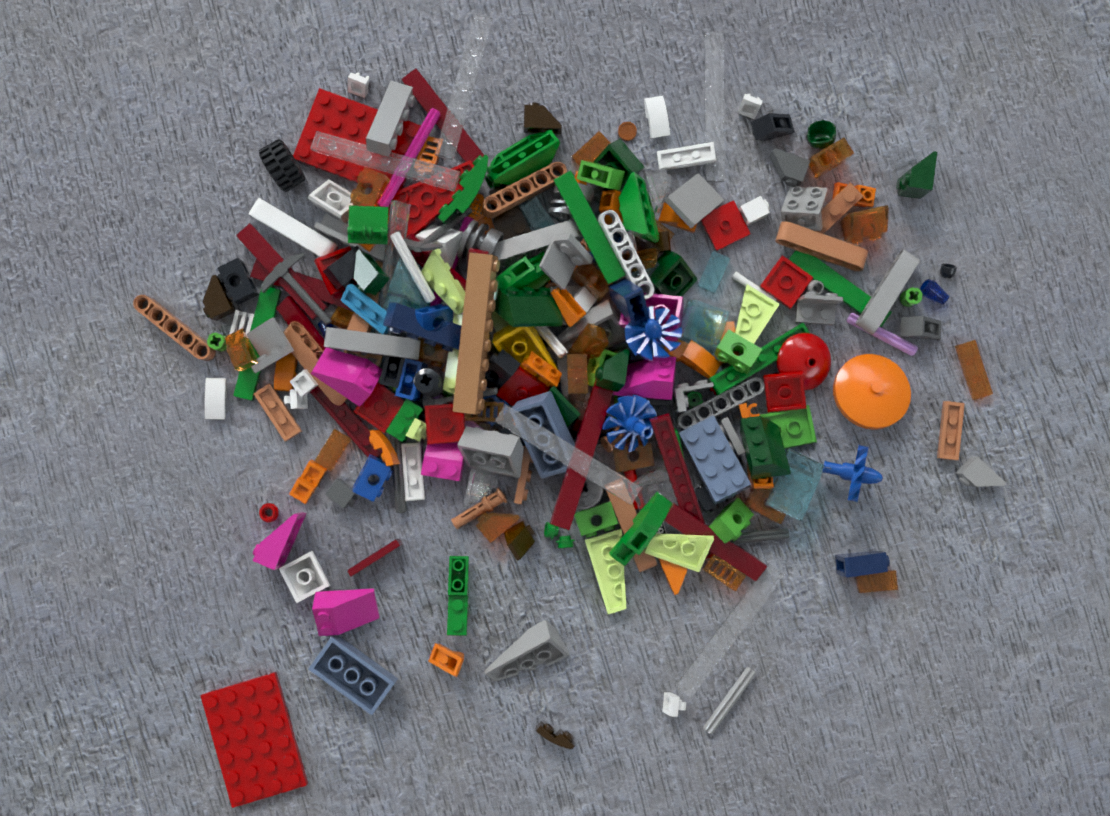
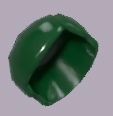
[807,120,836,150]

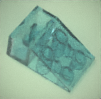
[383,256,430,311]
[766,448,824,521]

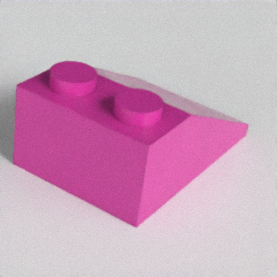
[619,293,684,342]
[310,348,383,407]
[613,357,676,400]
[421,442,464,481]
[253,512,307,570]
[312,589,379,636]

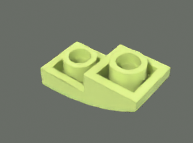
[406,418,427,442]

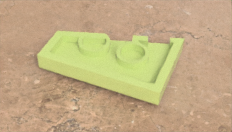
[421,249,465,315]
[735,284,779,344]
[644,533,714,572]

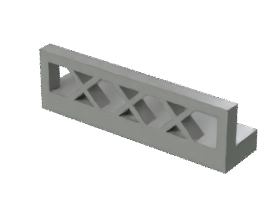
[314,214,394,264]

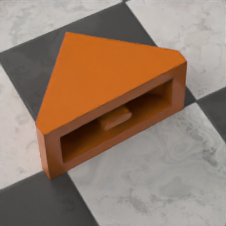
[658,558,688,595]

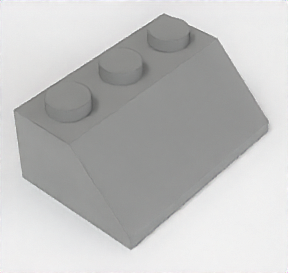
[457,426,524,478]

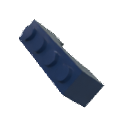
[383,302,462,352]

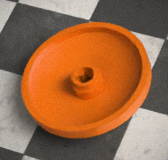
[833,354,911,430]

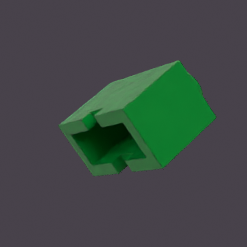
[386,399,425,442]

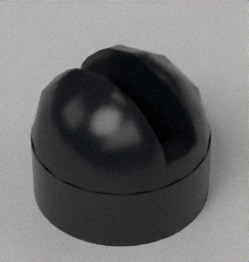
[940,263,957,279]

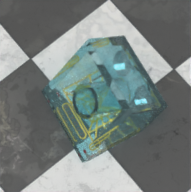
[680,299,730,348]

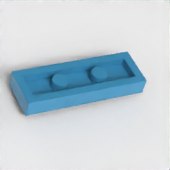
[340,284,389,335]

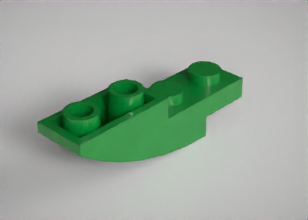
[438,154,489,223]
[493,252,545,301]
[609,491,672,566]
[447,556,469,636]

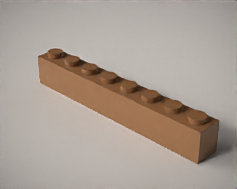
[452,253,500,414]

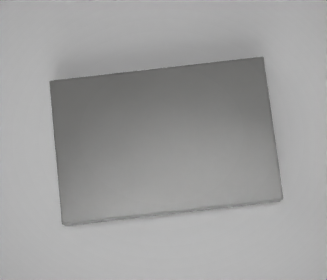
[664,173,724,228]

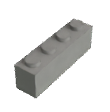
[366,81,415,157]

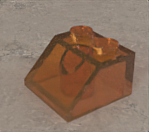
[840,205,889,245]

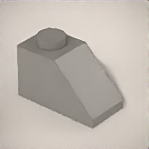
[955,456,1006,487]

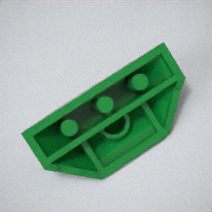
[487,130,560,185]
[619,172,659,243]

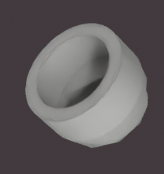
[807,280,824,295]

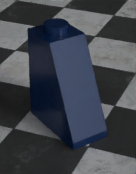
[608,278,650,327]
[835,551,890,578]

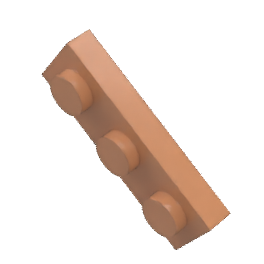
[816,183,863,234]
[254,383,302,442]
[937,401,965,460]
[514,446,534,504]

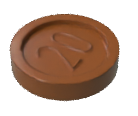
[618,122,637,141]

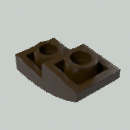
[635,231,671,257]
[536,721,575,749]

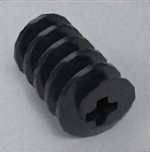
[414,368,444,397]

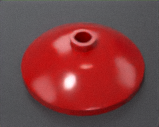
[777,333,831,390]

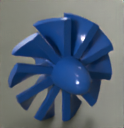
[625,306,682,361]
[603,395,657,452]
[822,445,883,502]

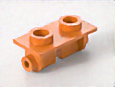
[521,351,562,387]

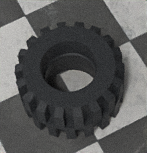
[259,139,305,193]

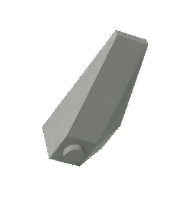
[545,300,626,361]
[484,620,570,682]

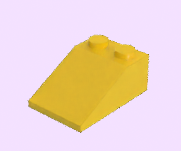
[492,324,557,378]

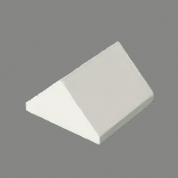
[308,179,360,223]
[416,225,464,268]
[279,551,330,603]

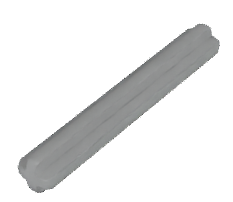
[703,667,756,734]

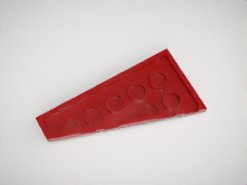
[363,160,474,250]

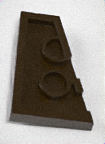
[489,184,532,240]

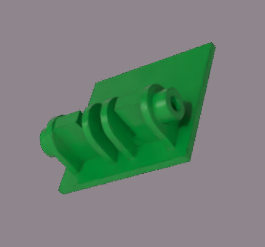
[347,205,388,245]

